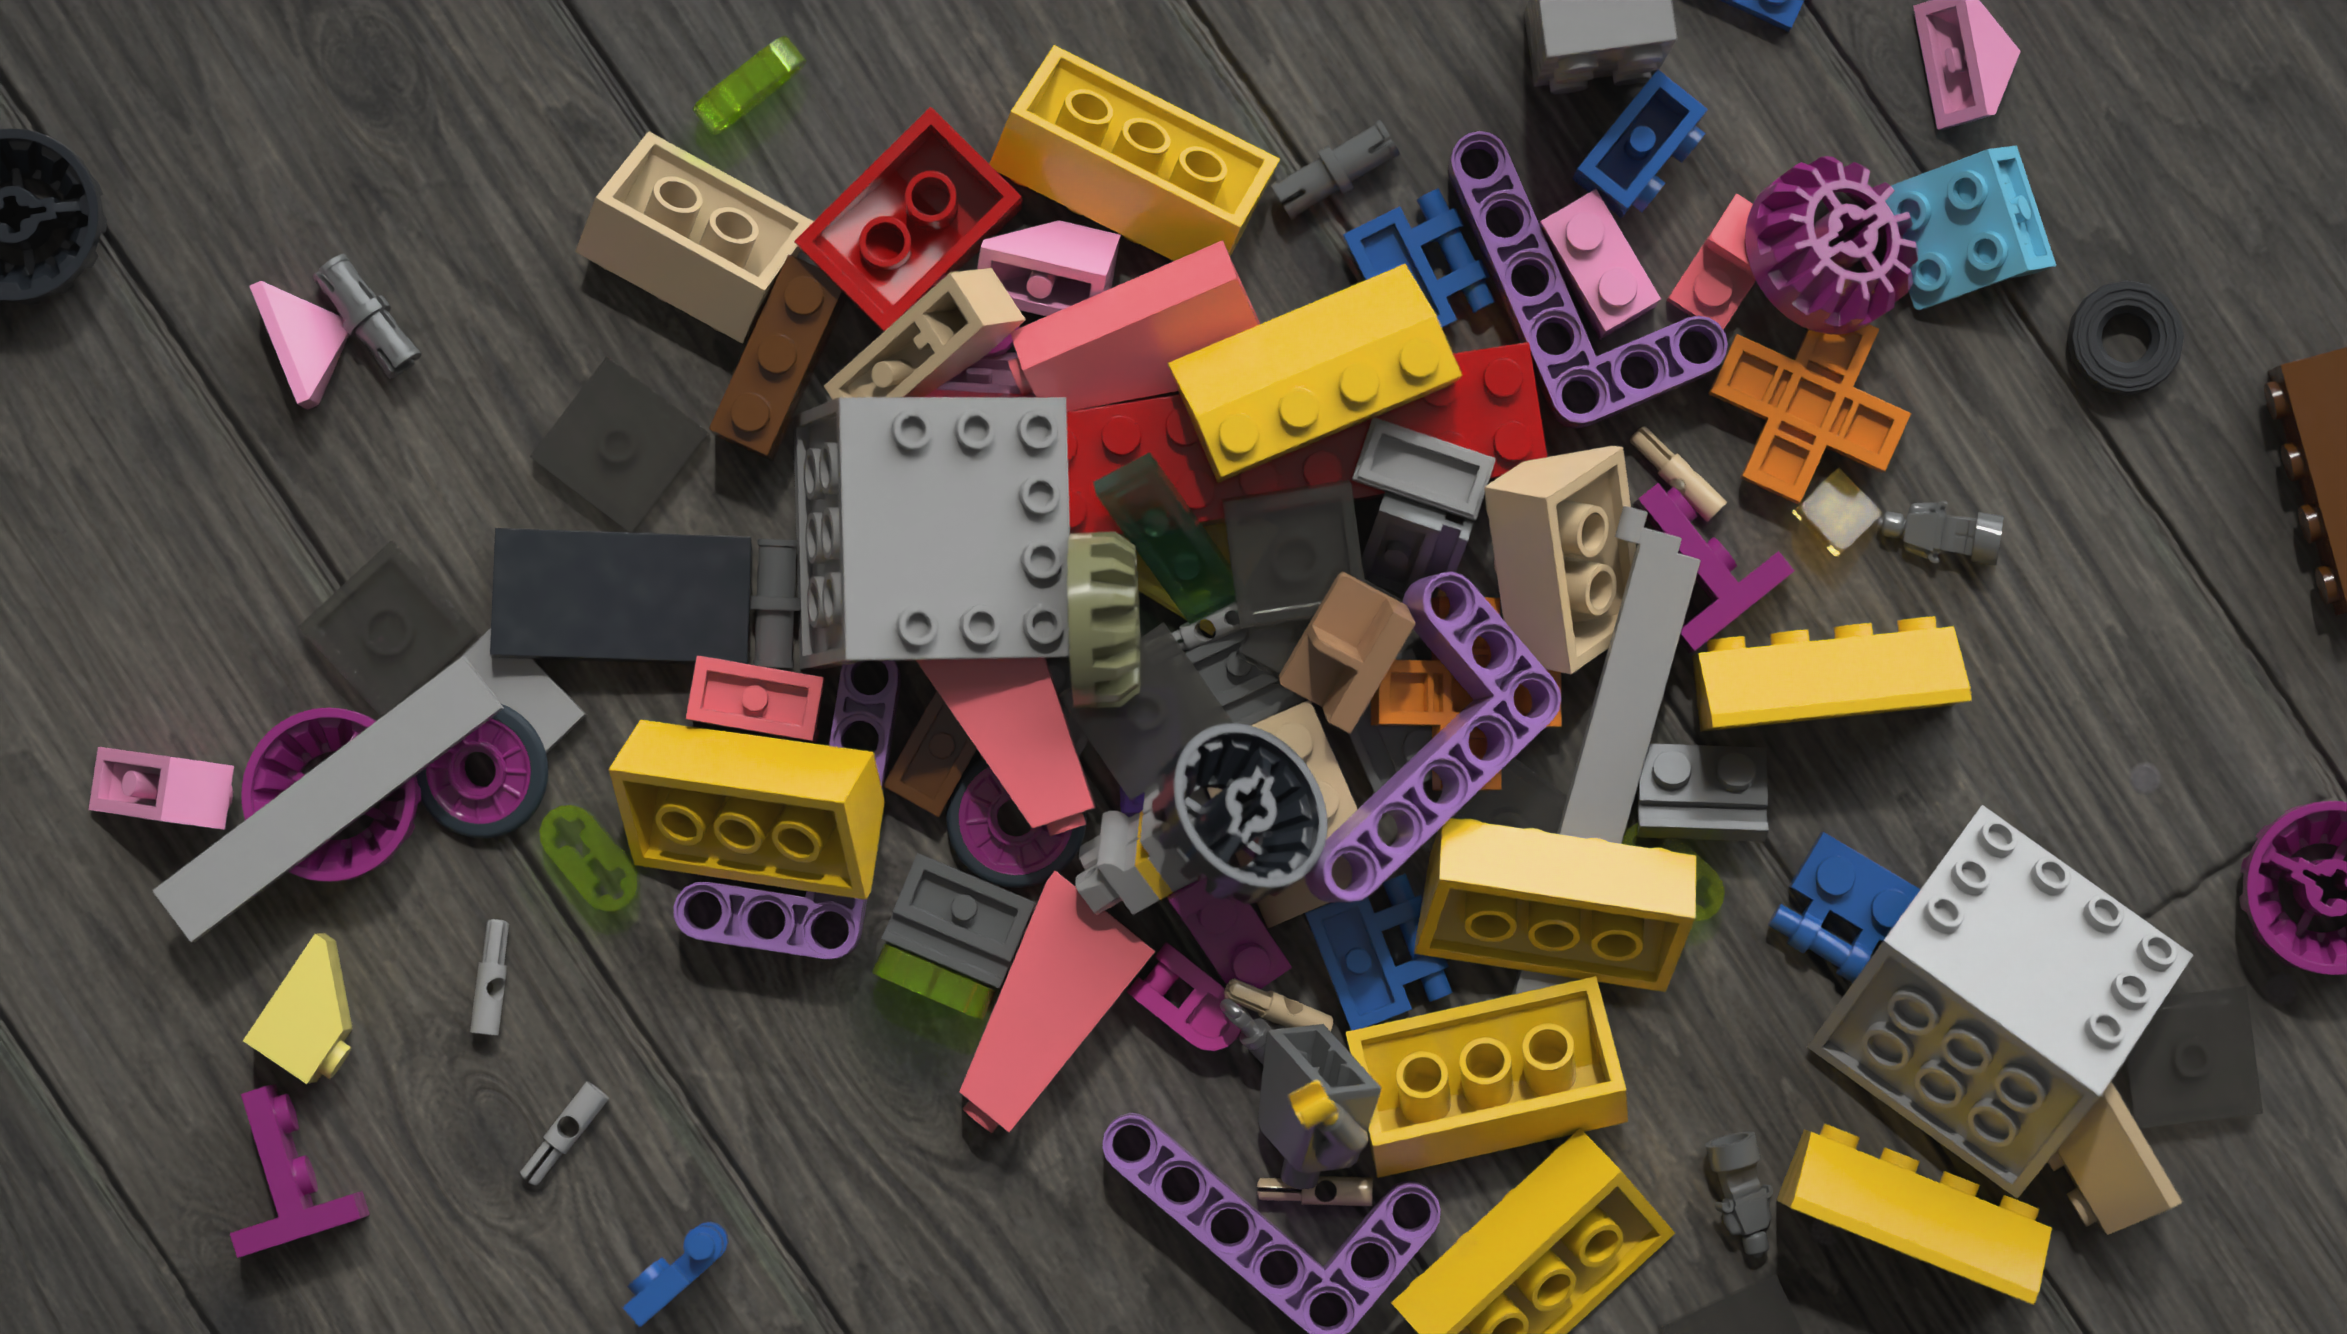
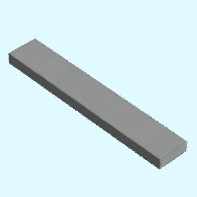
[152,656,504,942]

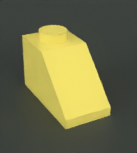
[243,933,353,1084]

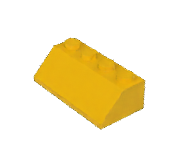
[989,45,1280,261]
[1167,264,1462,483]
[1692,616,1972,732]
[609,720,885,900]
[1414,818,1696,992]
[1346,976,1628,1178]
[1776,1123,2052,1304]
[1391,1128,1675,1334]

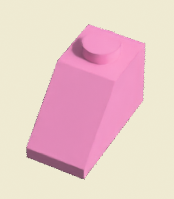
[977,220,1121,316]
[89,747,234,829]

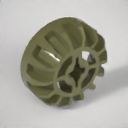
[1067,532,1141,709]

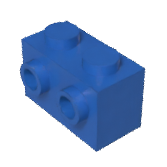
[1572,69,1708,218]

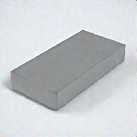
[1352,417,1496,521]
[459,628,587,754]

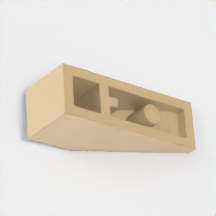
[824,268,1026,400]

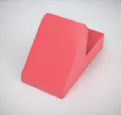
[1666,193,1756,330]

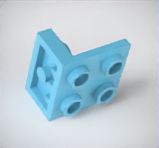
[1885,146,2056,310]

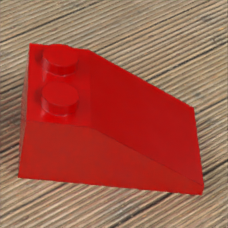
[794,107,1022,332]

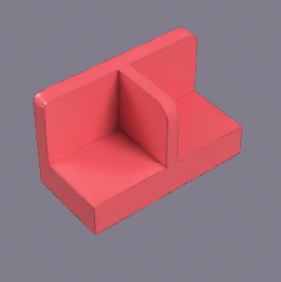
[686,655,825,743]

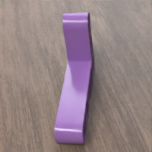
[1448,131,1728,429]
[1305,572,1561,903]
[674,660,901,959]
[1102,1113,1441,1334]

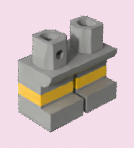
[1075,782,1198,915]

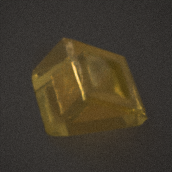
[1792,467,1882,557]

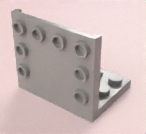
[793,397,1070,670]
[1807,805,2193,1199]

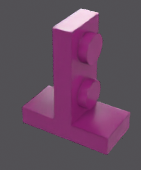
[1633,483,1795,654]
[1167,874,1292,989]
[230,1084,370,1258]

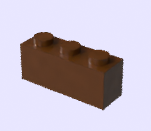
[709,254,848,462]

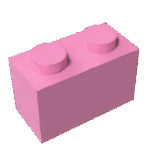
[1539,189,1661,339]

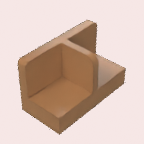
[1279,573,1416,734]

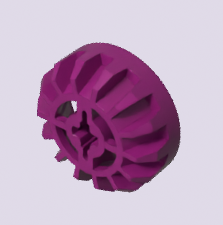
[1745,156,1918,334]
[241,708,421,881]
[2239,801,2347,975]

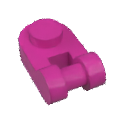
[1127,942,1241,1051]

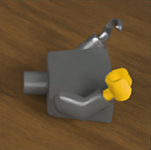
[1220,999,1381,1189]

